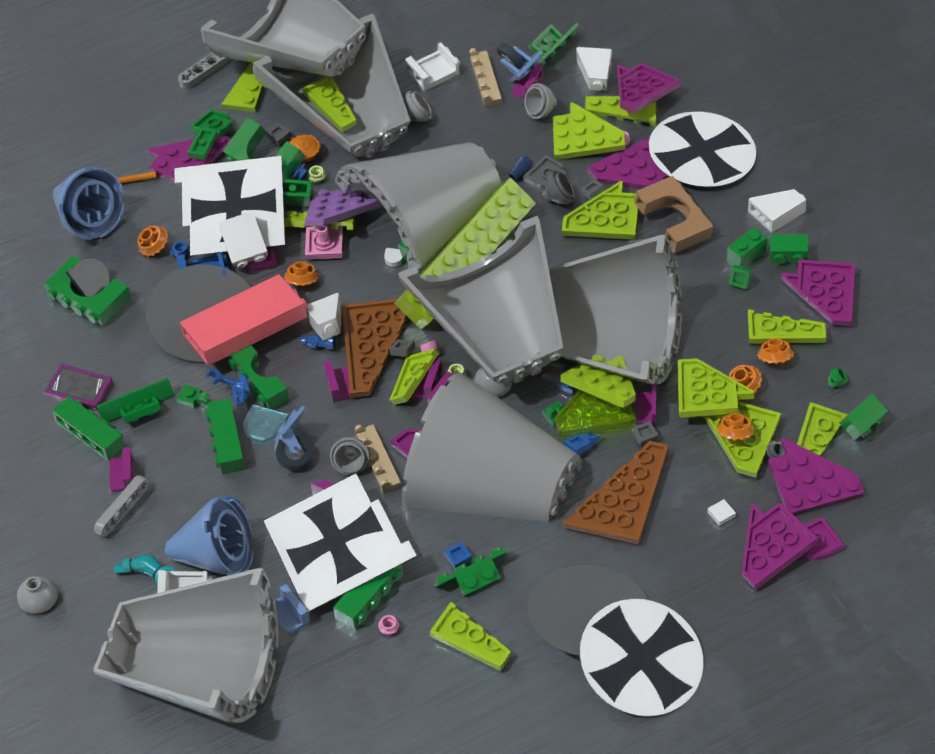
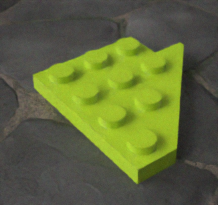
[553,102,626,160]
[562,181,638,240]
[560,355,636,408]
[678,358,755,418]
[703,401,781,478]

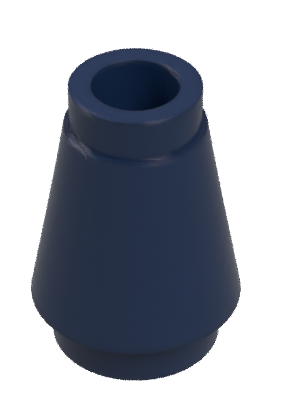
[508,154,533,181]

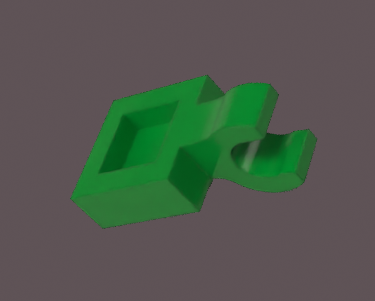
[176,384,212,408]

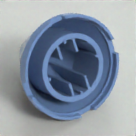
[53,167,125,240]
[165,496,254,576]

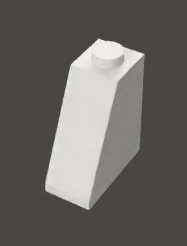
[577,47,612,91]
[748,189,806,233]
[306,293,343,340]

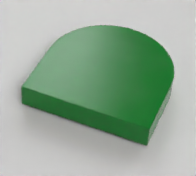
[189,109,232,136]

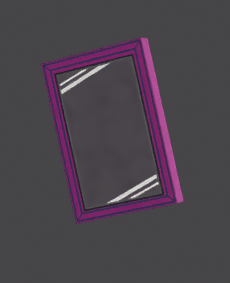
[44,364,113,410]

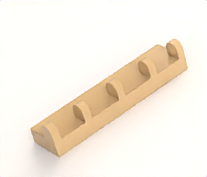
[470,48,502,107]
[355,425,401,493]

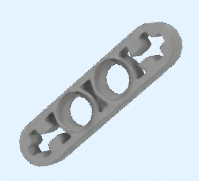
[178,53,232,89]
[94,475,149,537]

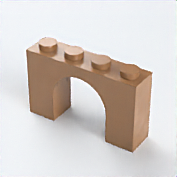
[634,176,713,253]

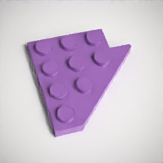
[305,189,382,226]

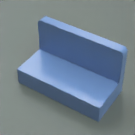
[275,584,310,634]

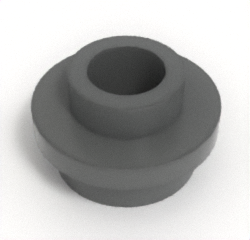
[766,441,785,459]

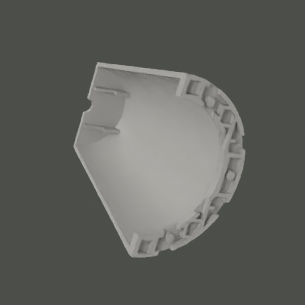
[200,0,366,77]
[253,13,410,158]
[335,142,503,274]
[398,216,563,384]
[549,235,682,384]
[402,373,583,522]
[93,568,278,722]

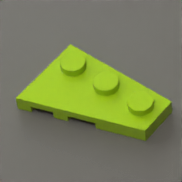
[389,348,439,405]

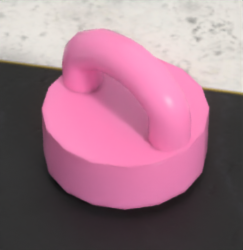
[420,340,440,357]

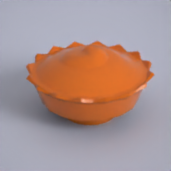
[289,134,321,162]
[137,225,169,257]
[284,261,319,286]
[757,338,795,364]
[729,365,762,393]
[716,413,755,441]

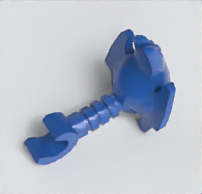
[205,369,250,405]

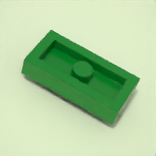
[187,127,218,160]

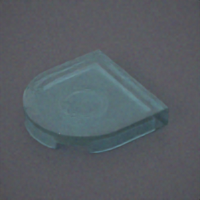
[243,405,288,444]

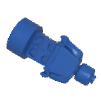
[300,335,337,349]

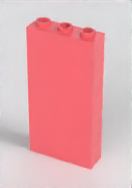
[180,274,308,366]

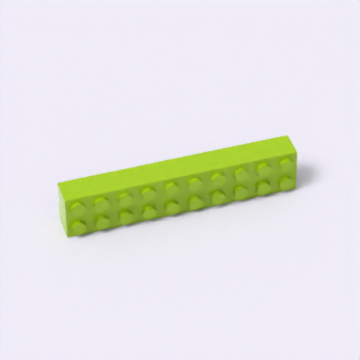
[394,178,536,329]

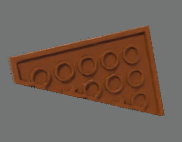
[342,299,409,398]
[562,441,669,545]

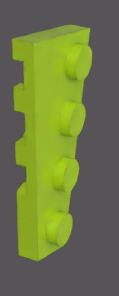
[302,76,357,132]
[748,309,826,344]
[797,402,848,456]
[429,602,511,671]

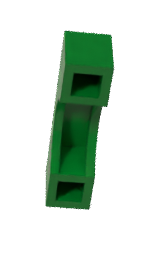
[228,345,289,411]

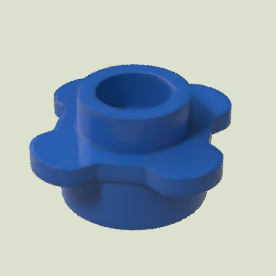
[292,164,308,180]
[170,241,190,258]

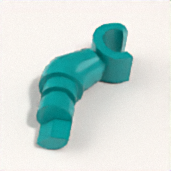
[114,554,175,586]

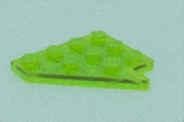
[555,390,636,436]

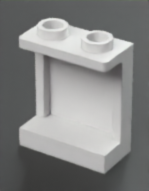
[405,43,460,91]
[218,211,268,268]
[157,570,213,593]

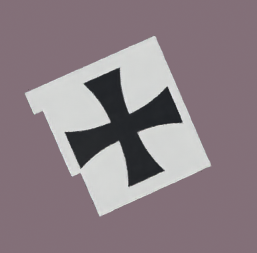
[175,156,285,256]
[264,474,416,611]

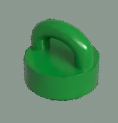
[828,367,848,387]

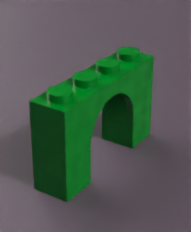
[223,117,306,179]
[44,256,131,327]

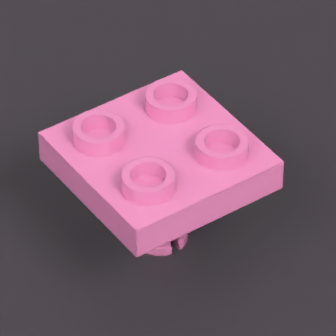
[305,225,343,260]

